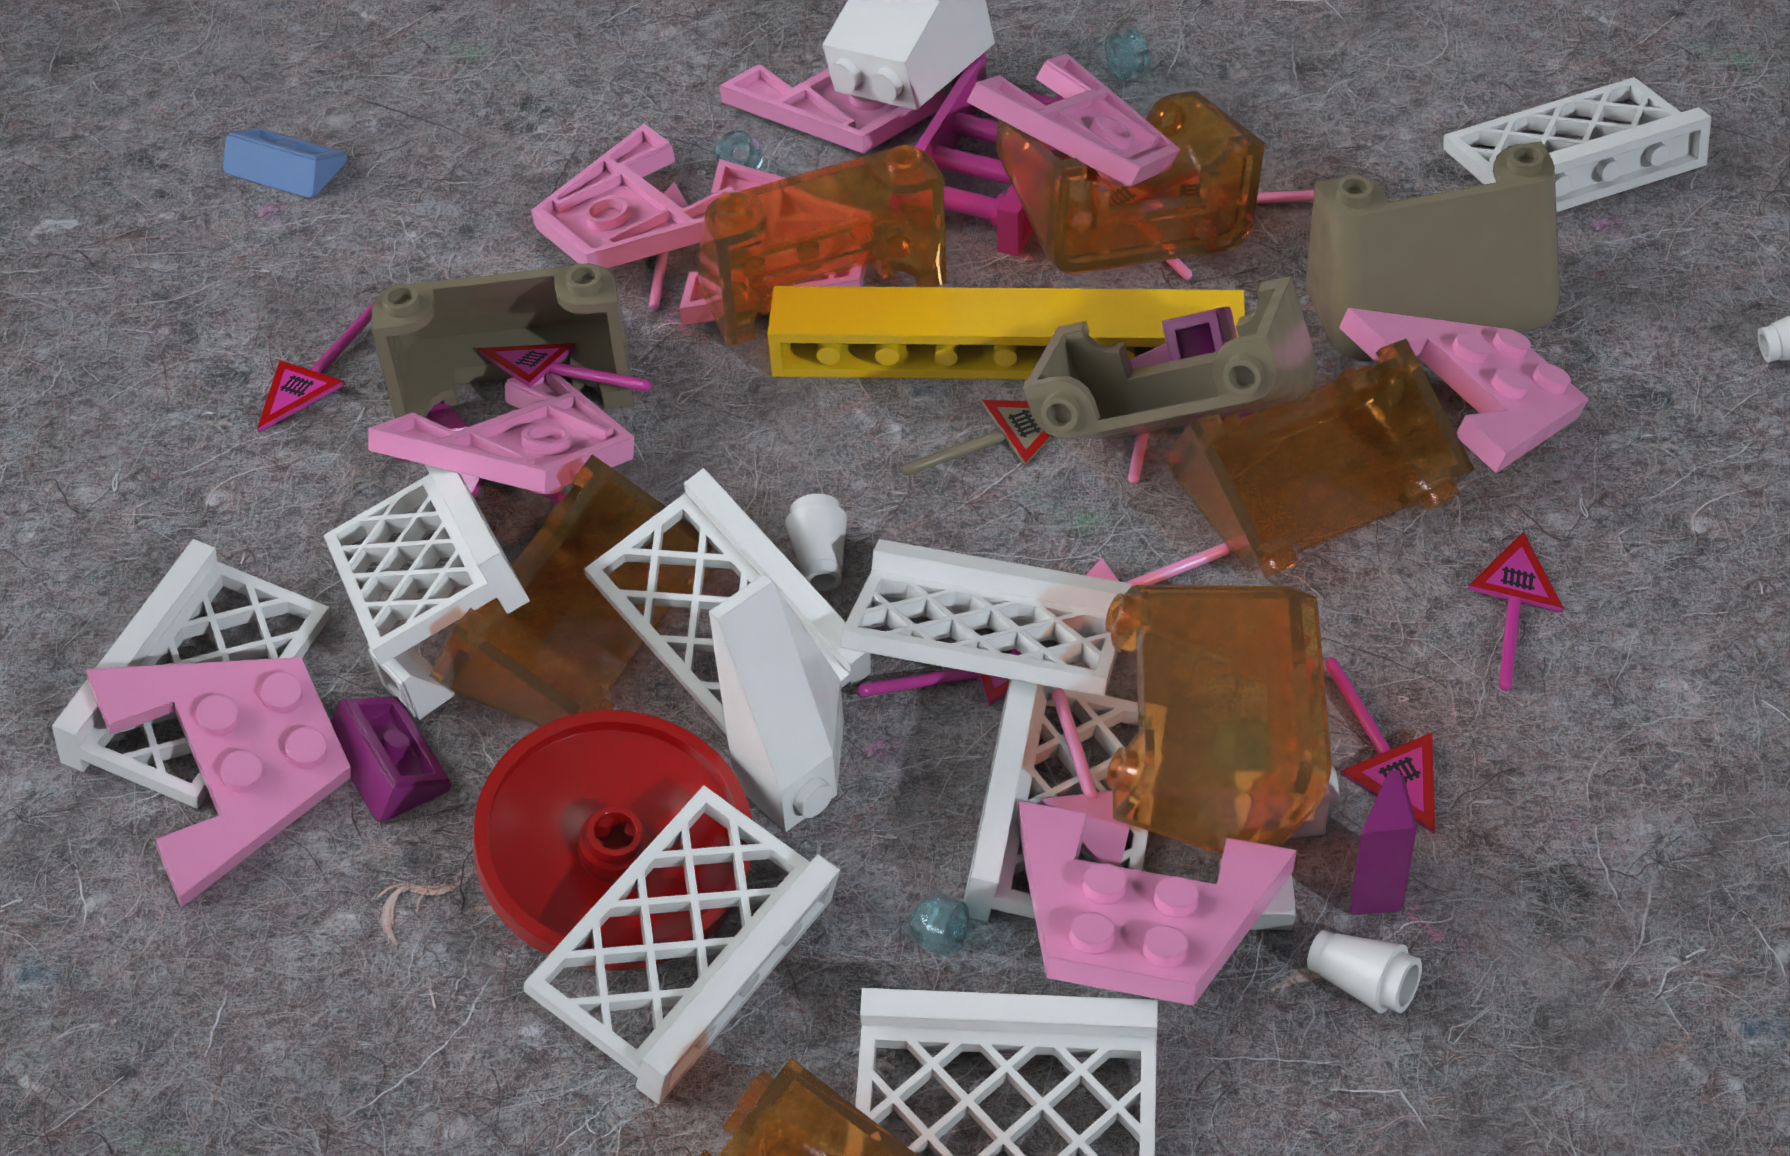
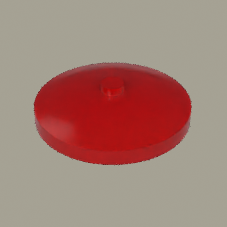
[473,710,752,971]

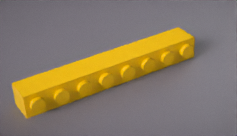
[767,286,1245,380]

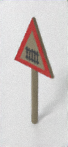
[901,399,1053,476]

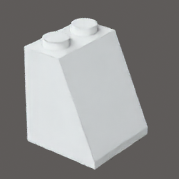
[822,0,995,110]

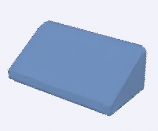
[223,127,347,198]

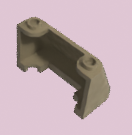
[1305,141,1560,361]
[372,263,634,418]
[1023,276,1318,439]

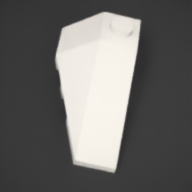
[709,574,844,833]

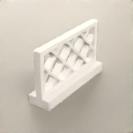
[1443,77,1711,212]
[323,465,530,665]
[584,468,871,735]
[52,539,330,809]
[840,539,1132,696]
[960,679,1167,922]
[523,785,840,1105]
[852,988,1158,1156]

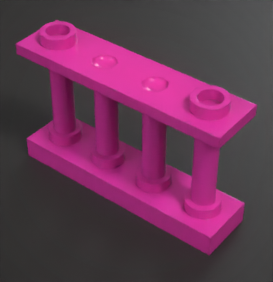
[887,53,1075,257]

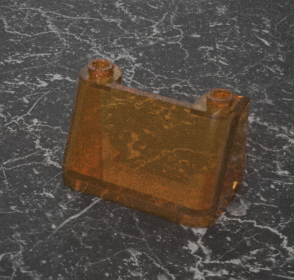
[996,91,1265,274]
[697,145,947,346]
[1165,338,1475,577]
[429,454,713,727]
[1105,585,1331,855]

